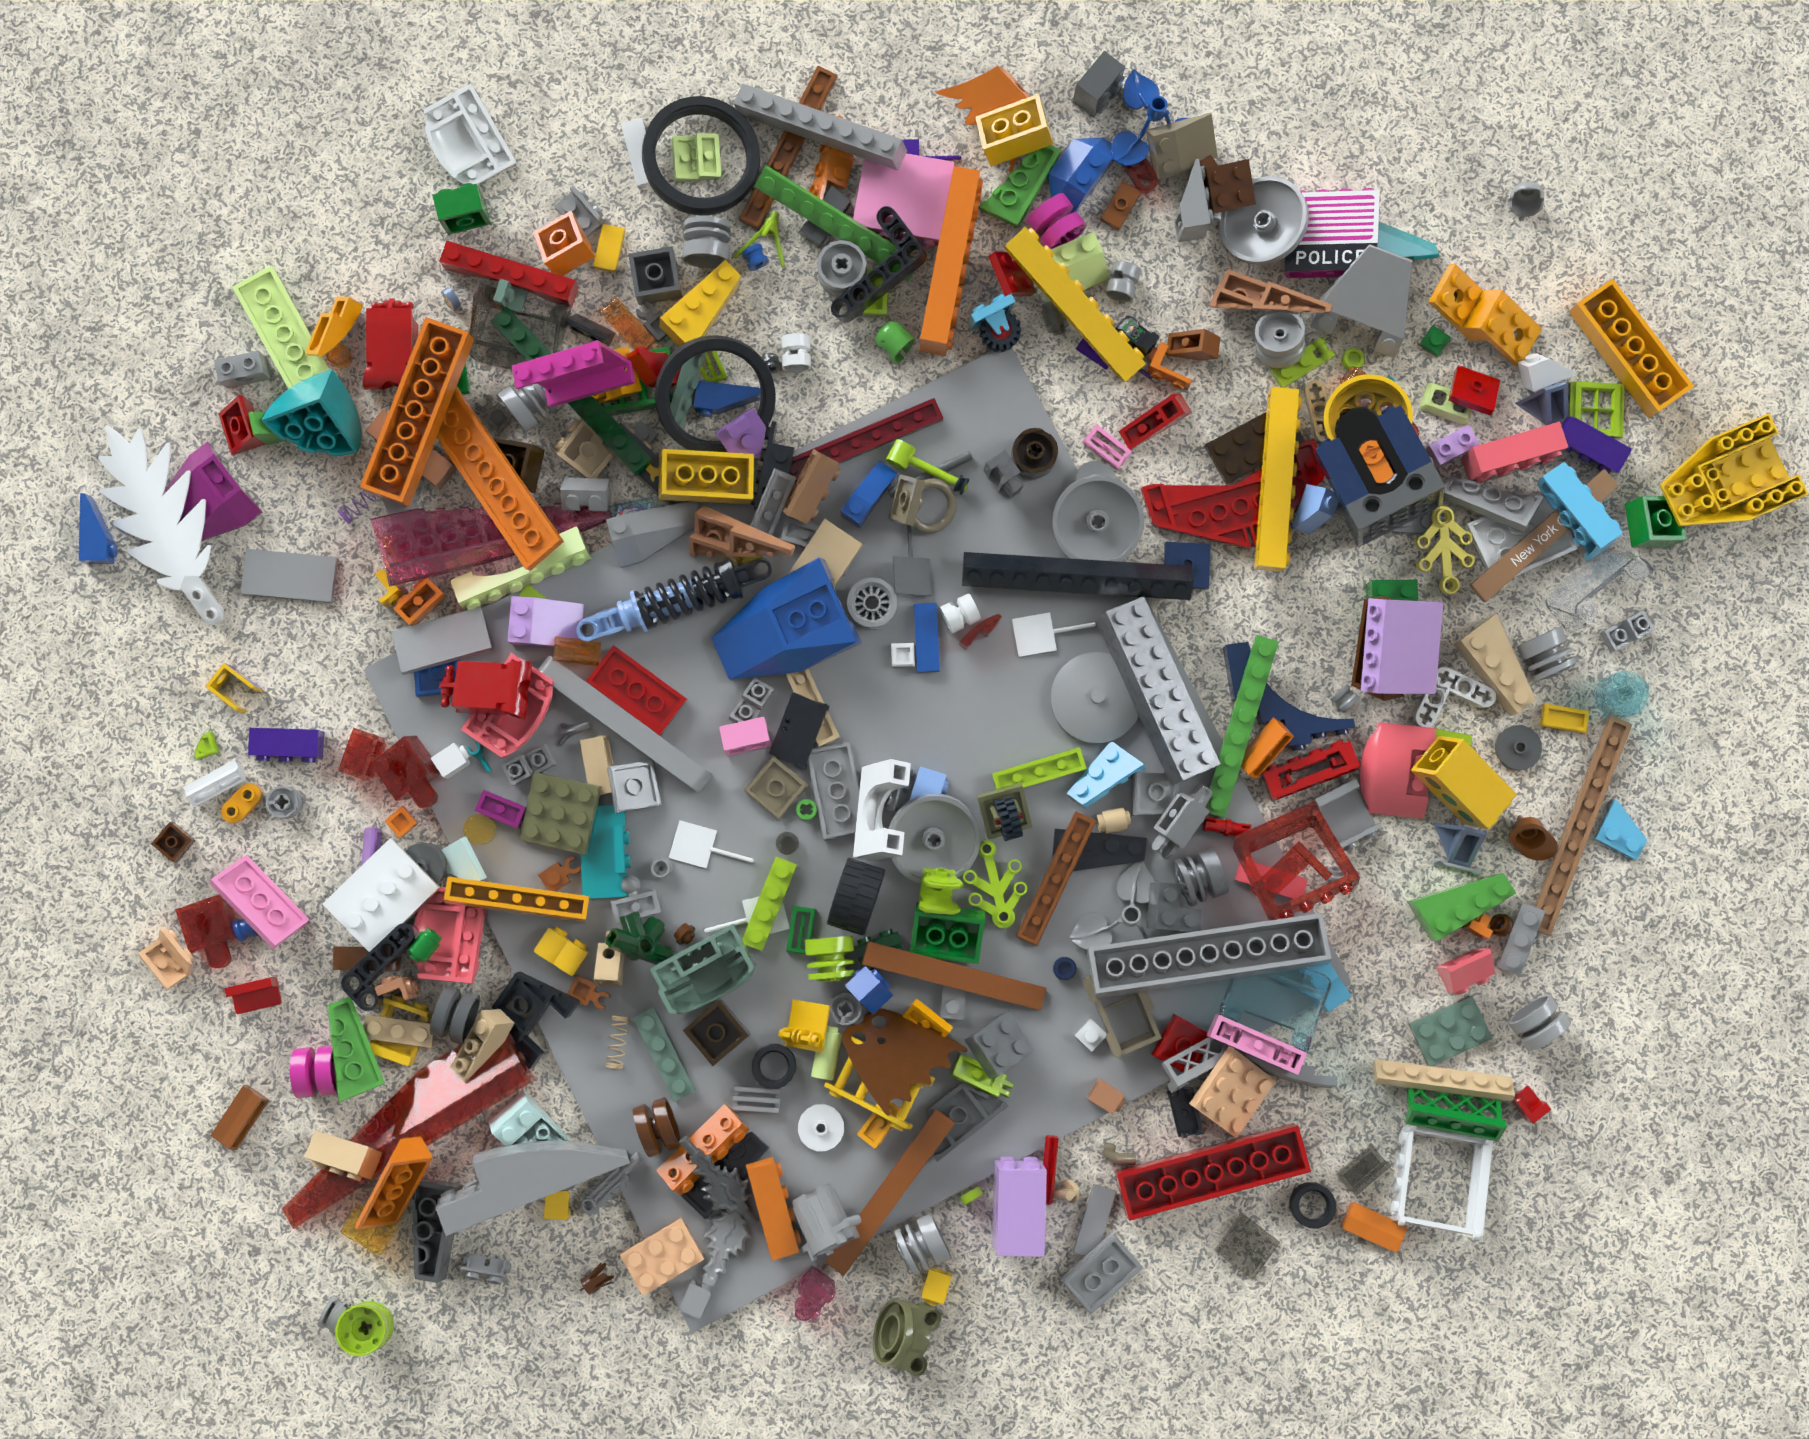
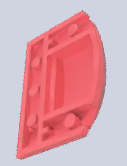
[461,653,554,758]
[1359,722,1435,819]
[412,887,488,984]

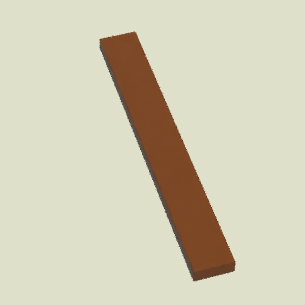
[739,66,838,231]
[862,941,1046,1010]
[825,1108,955,1276]

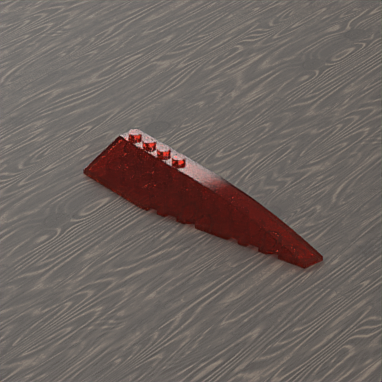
[282,1034,536,1229]

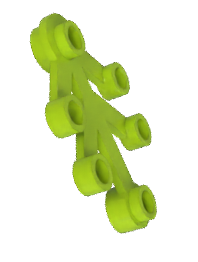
[963,840,1028,928]

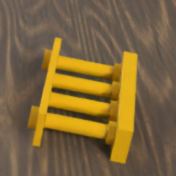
[824,1036,935,1131]

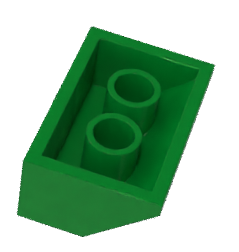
[910,902,985,964]

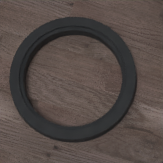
[642,96,760,216]
[655,335,776,452]

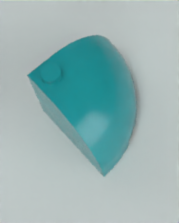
[262,369,362,456]

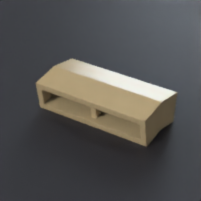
[580,736,614,796]

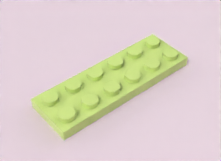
[232,265,330,389]

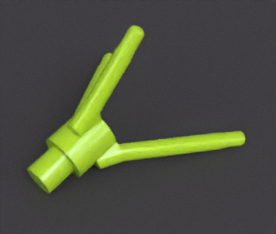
[733,211,785,268]

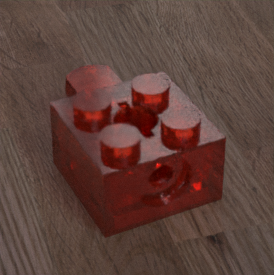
[370,735,441,808]
[175,894,238,969]

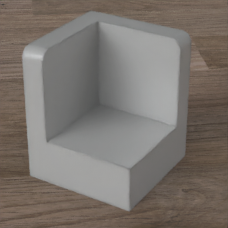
[678,1280,711,1320]

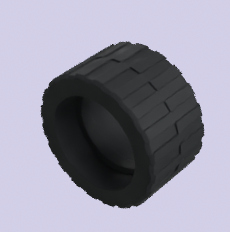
[827,858,885,936]

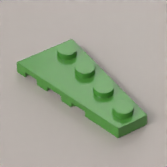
[979,145,1061,228]
[327,997,385,1102]

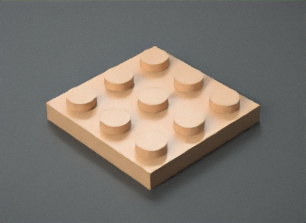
[1189,1046,1276,1138]

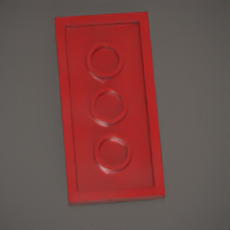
[586,645,688,736]

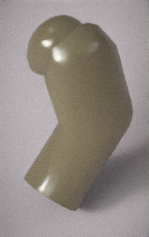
[1102,1143,1136,1165]

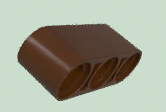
[332,946,401,971]

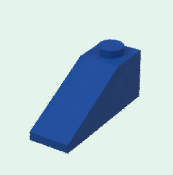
[694,381,761,417]
[840,460,898,529]
[79,493,118,564]

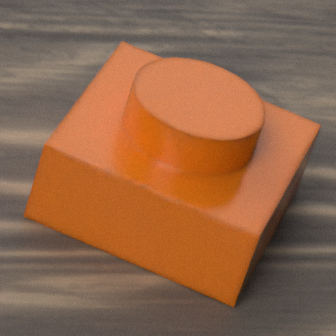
[385,806,419,838]

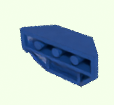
[1048,137,1114,214]

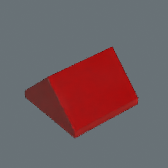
[218,395,265,455]

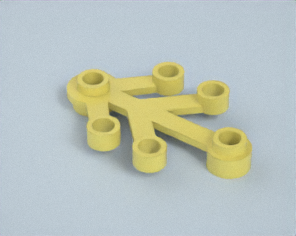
[1414,506,1475,594]

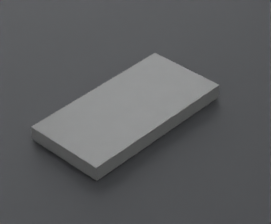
[240,549,338,603]
[391,607,493,675]
[808,741,860,840]

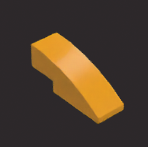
[305,296,364,357]

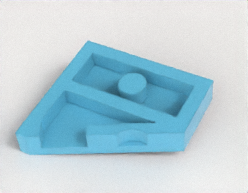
[1594,800,1647,861]

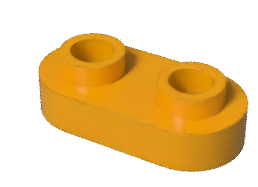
[221,783,263,823]

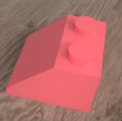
[1436,948,1495,995]

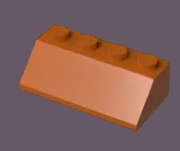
[355,1137,433,1230]

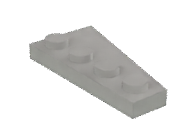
[1443,476,1544,532]

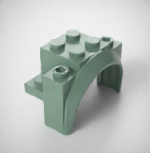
[650,924,757,1014]

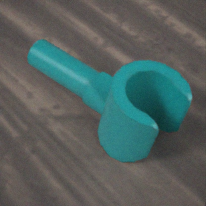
[467,741,492,773]

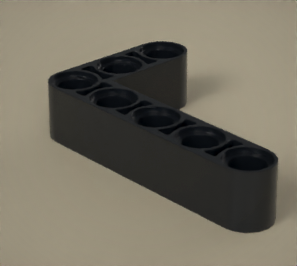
[831,206,927,323]

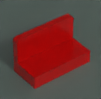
[224,977,282,1014]

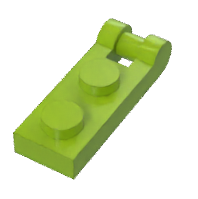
[1270,337,1335,388]

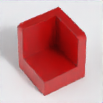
[1511,1086,1552,1124]

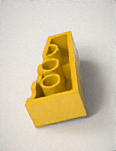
[659,260,741,347]

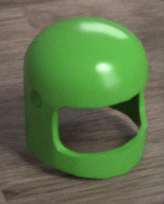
[875,321,916,365]

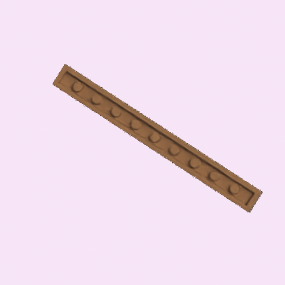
[1534,716,1633,936]

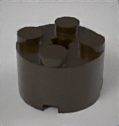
[1011,428,1058,479]

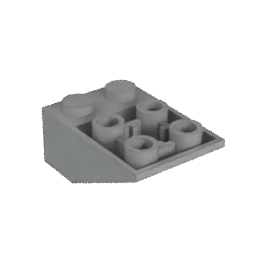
[1174,159,1213,242]

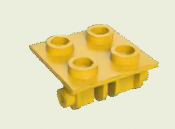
[778,999,830,1053]

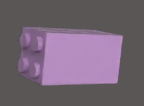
[992,1156,1047,1257]

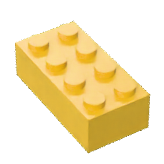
[658,449,754,505]

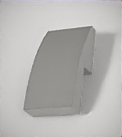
[1600,610,1655,653]
[729,677,774,723]
[501,744,557,786]

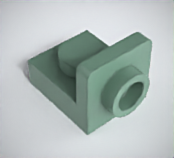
[493,279,528,313]

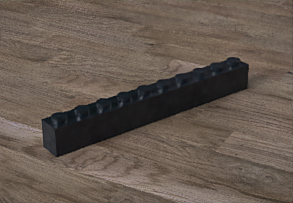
[962,552,1194,600]

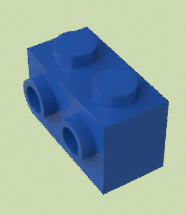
[845,966,894,1015]

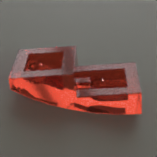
[959,614,1002,650]

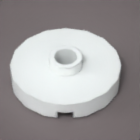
[798,1104,844,1151]

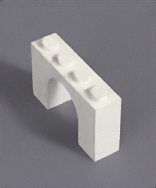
[853,759,911,861]

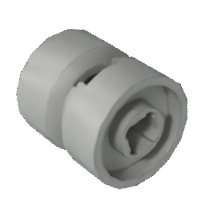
[1105,261,1141,302]

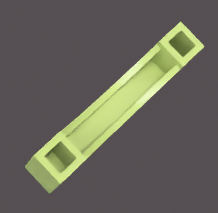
[450,526,592,611]

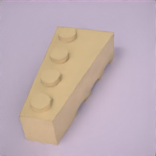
[1454,613,1536,716]

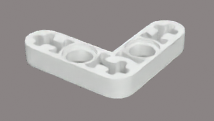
[1413,667,1496,727]

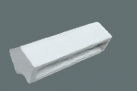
[183,760,246,807]

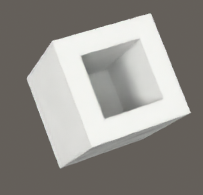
[431,743,471,779]

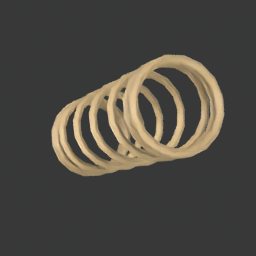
[605,1016,630,1069]

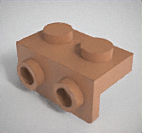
[375,975,420,1001]

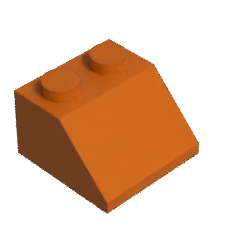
[533,211,595,276]

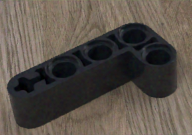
[341,923,419,1011]

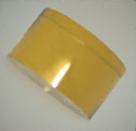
[463,814,497,845]

